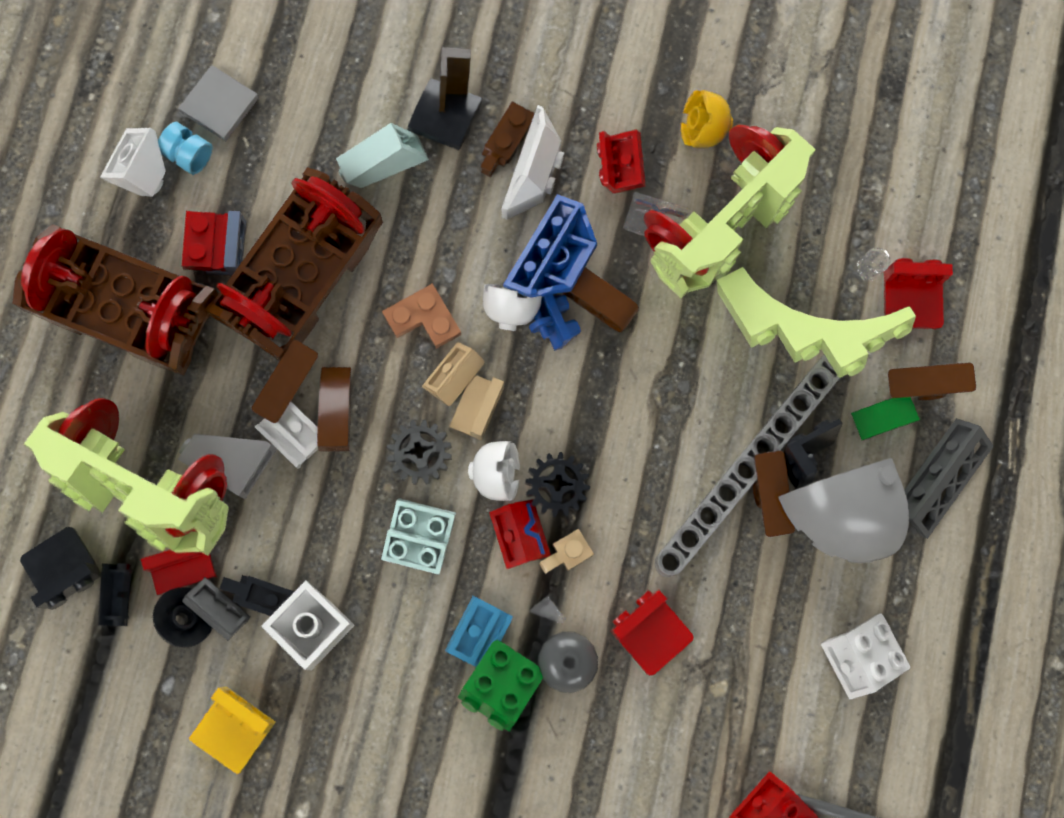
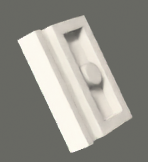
[255,402,318,469]

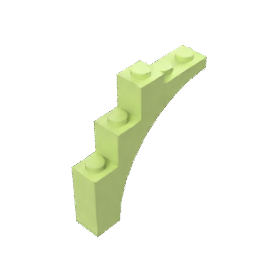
[717,267,916,378]

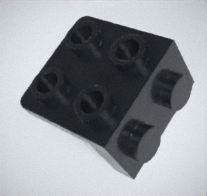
[20,527,101,610]

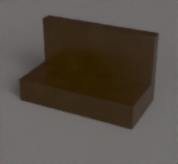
[439,47,471,112]

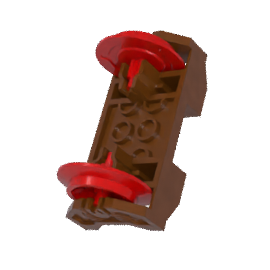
[205,167,383,361]
[12,224,218,376]

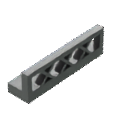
[904,418,994,539]

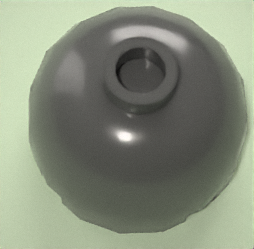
[538,632,598,693]

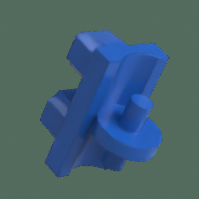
[529,294,581,351]

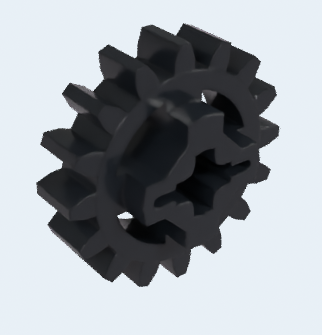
[525,452,590,518]

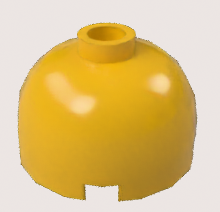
[681,90,733,148]

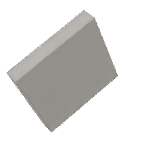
[178,65,259,141]

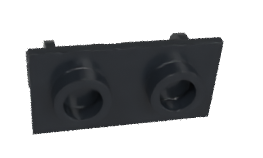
[97,563,133,626]

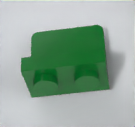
[457,640,543,732]

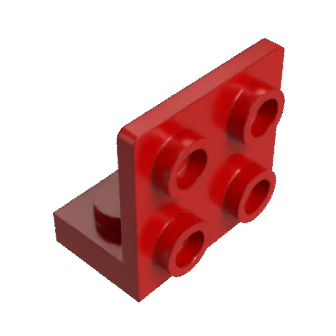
[728,771,819,818]

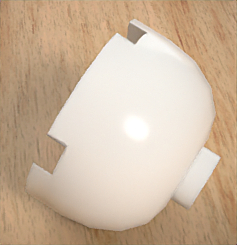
[483,284,542,331]
[468,441,520,501]

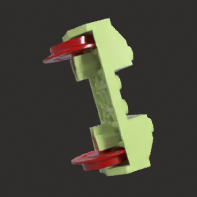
[644,125,816,298]
[24,398,229,556]

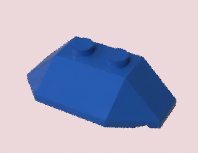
[503,194,597,298]

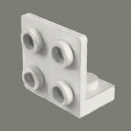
[821,614,910,700]

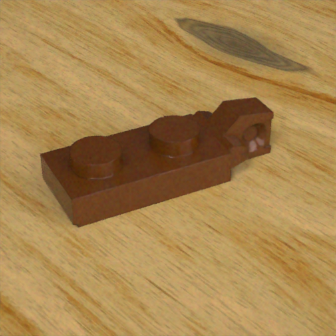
[481,101,535,178]

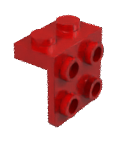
[884,258,953,329]
[610,590,694,676]

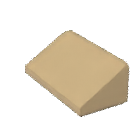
[422,342,485,406]

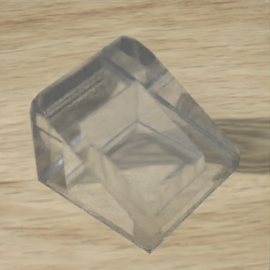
[529,597,566,625]

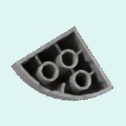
[778,458,909,563]

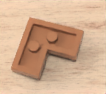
[382,283,462,349]

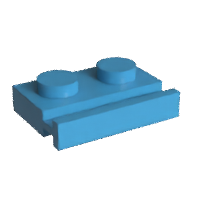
[445,596,513,667]

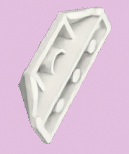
[502,105,564,219]

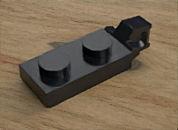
[219,575,295,616]

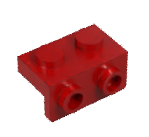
[597,129,646,194]

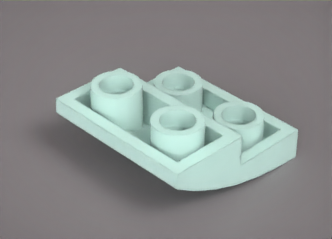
[381,498,456,575]

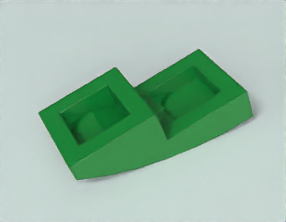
[851,397,920,441]

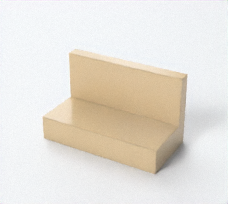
[449,375,504,441]

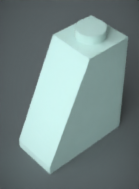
[336,123,428,188]

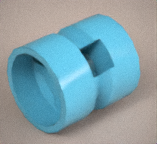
[158,122,213,175]

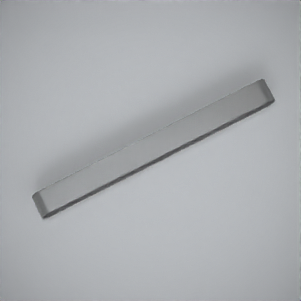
[654,354,839,577]

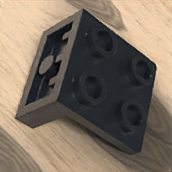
[784,418,843,489]

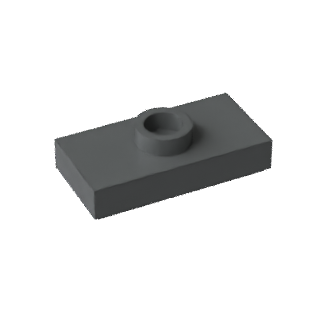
[182,578,250,641]

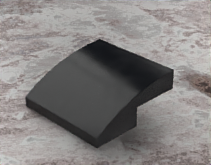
[407,78,482,150]

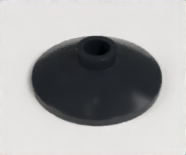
[153,587,213,648]

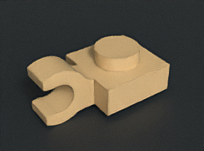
[539,529,594,574]

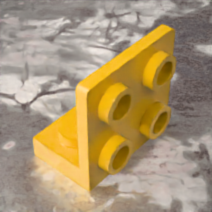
[189,686,276,774]

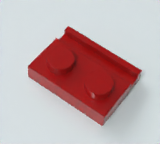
[181,211,228,272]

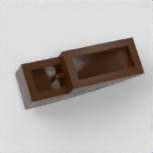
[317,367,351,452]

